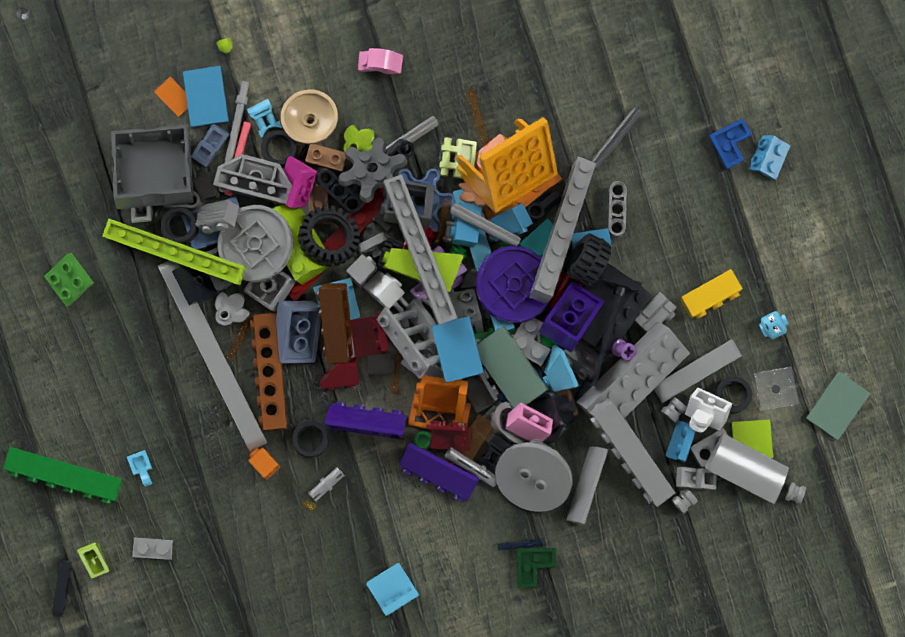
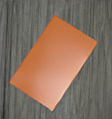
[154,77,188,117]

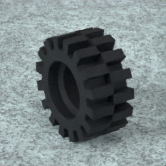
[377,237,403,275]

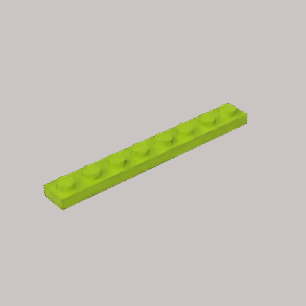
[102,219,247,285]

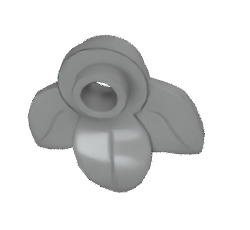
[214,292,250,326]

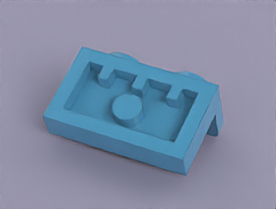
[665,420,696,463]

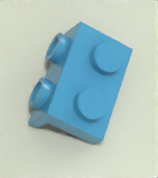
[749,135,790,180]

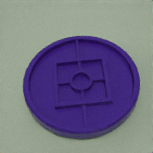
[476,246,549,323]

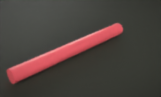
[224,122,251,196]

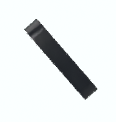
[52,560,72,618]

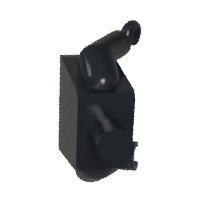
[531,389,576,445]

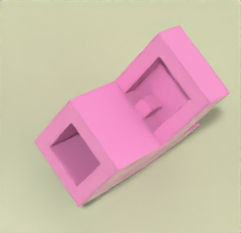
[358,48,403,75]

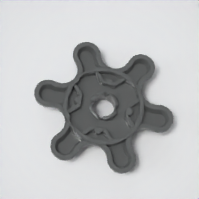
[338,138,408,202]

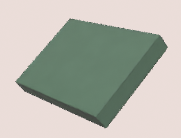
[805,371,871,441]

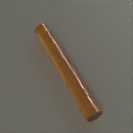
[466,88,489,144]

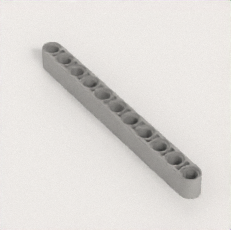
[158,260,267,452]

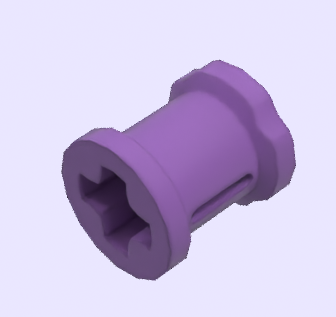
[611,339,636,361]

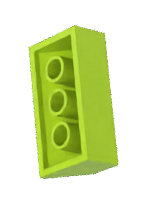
[273,204,334,285]

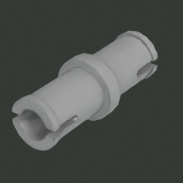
[308,467,345,502]

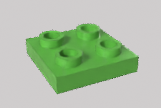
[44,253,94,307]

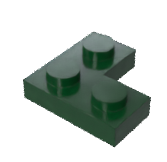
[517,548,556,588]

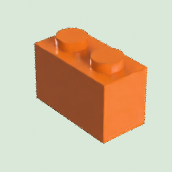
[249,448,281,480]

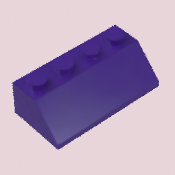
[399,443,479,503]

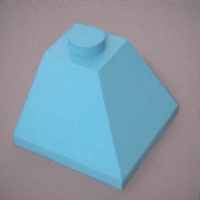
[543,344,579,392]

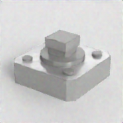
[357,233,386,260]

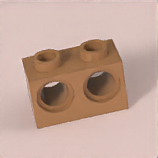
[305,143,347,175]

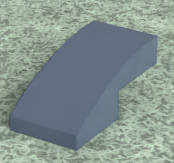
[191,124,230,167]

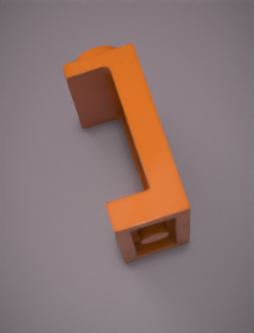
[414,375,468,423]

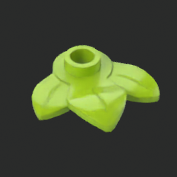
[343,125,374,152]

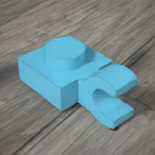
[127,450,153,487]

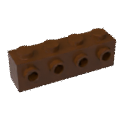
[317,283,355,363]

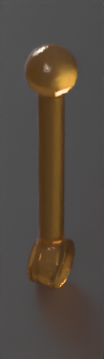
[391,353,403,393]

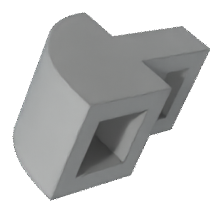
[676,467,717,489]

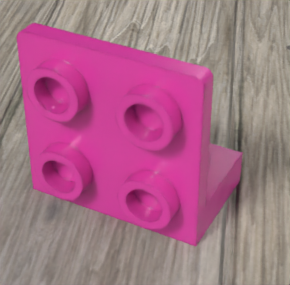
[283,156,318,208]

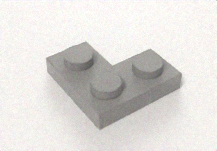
[513,318,551,367]

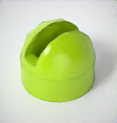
[216,38,233,53]

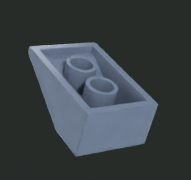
[276,301,321,363]

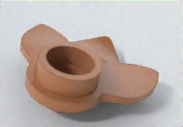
[459,183,487,206]

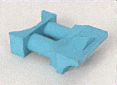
[247,99,282,139]

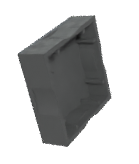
[111,125,194,209]

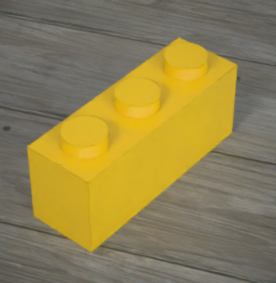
[680,269,743,319]

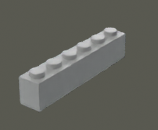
[589,398,675,507]

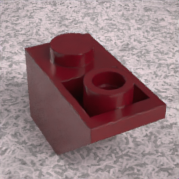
[320,357,359,390]

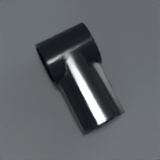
[526,188,561,222]

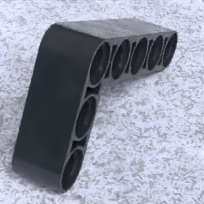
[316,138,415,213]

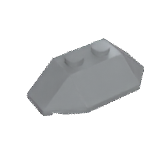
[213,154,292,205]

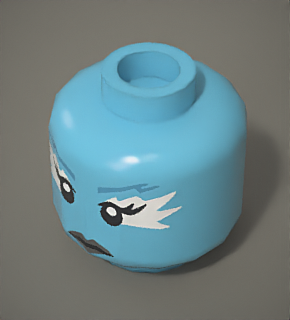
[759,311,789,339]

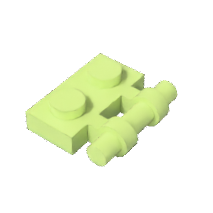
[439,138,477,179]

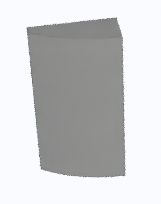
[705,433,789,504]
[566,447,608,525]

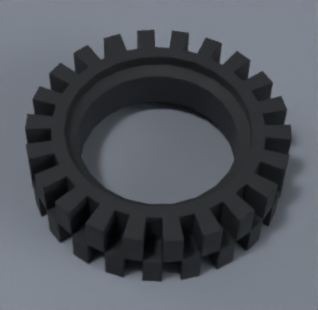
[298,206,360,267]

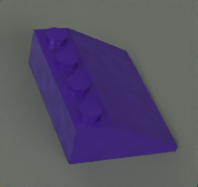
[325,402,407,440]

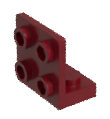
[351,313,389,358]
[426,421,471,451]

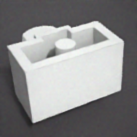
[363,271,409,313]
[685,387,732,432]

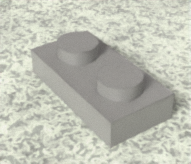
[132,538,173,560]

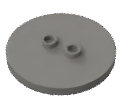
[218,205,293,282]
[495,443,572,512]

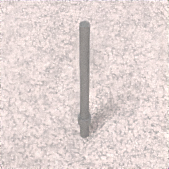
[219,81,249,193]

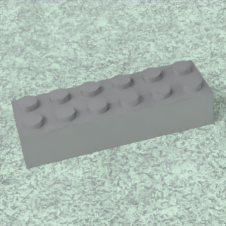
[577,321,690,418]

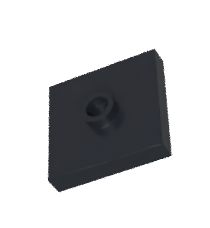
[172,266,219,306]

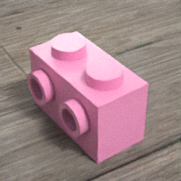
[506,403,553,441]

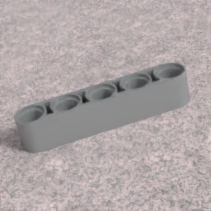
[654,339,742,403]

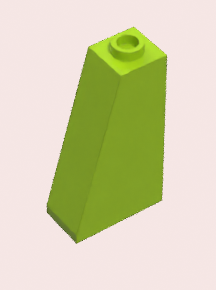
[382,248,464,292]

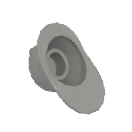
[490,402,526,443]

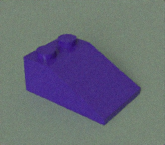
[539,281,604,352]

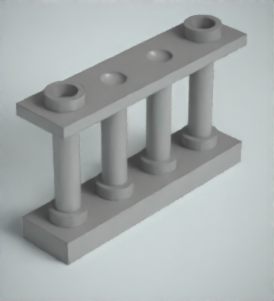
[376,299,440,378]

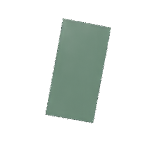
[477,326,548,408]

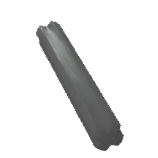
[591,107,642,170]

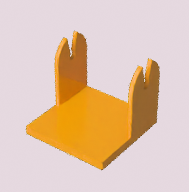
[454,117,558,213]

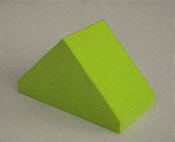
[77,542,109,579]

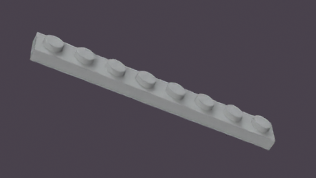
[383,174,457,326]

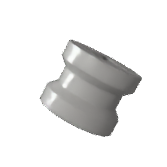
[785,482,806,505]

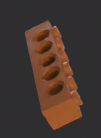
[250,313,288,431]

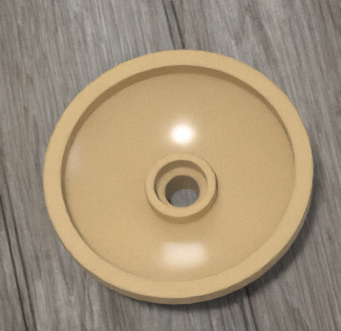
[281,90,338,144]

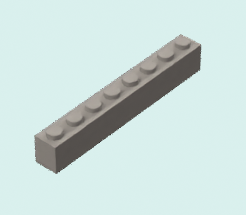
[529,156,596,304]

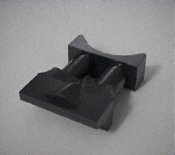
[477,433,514,472]

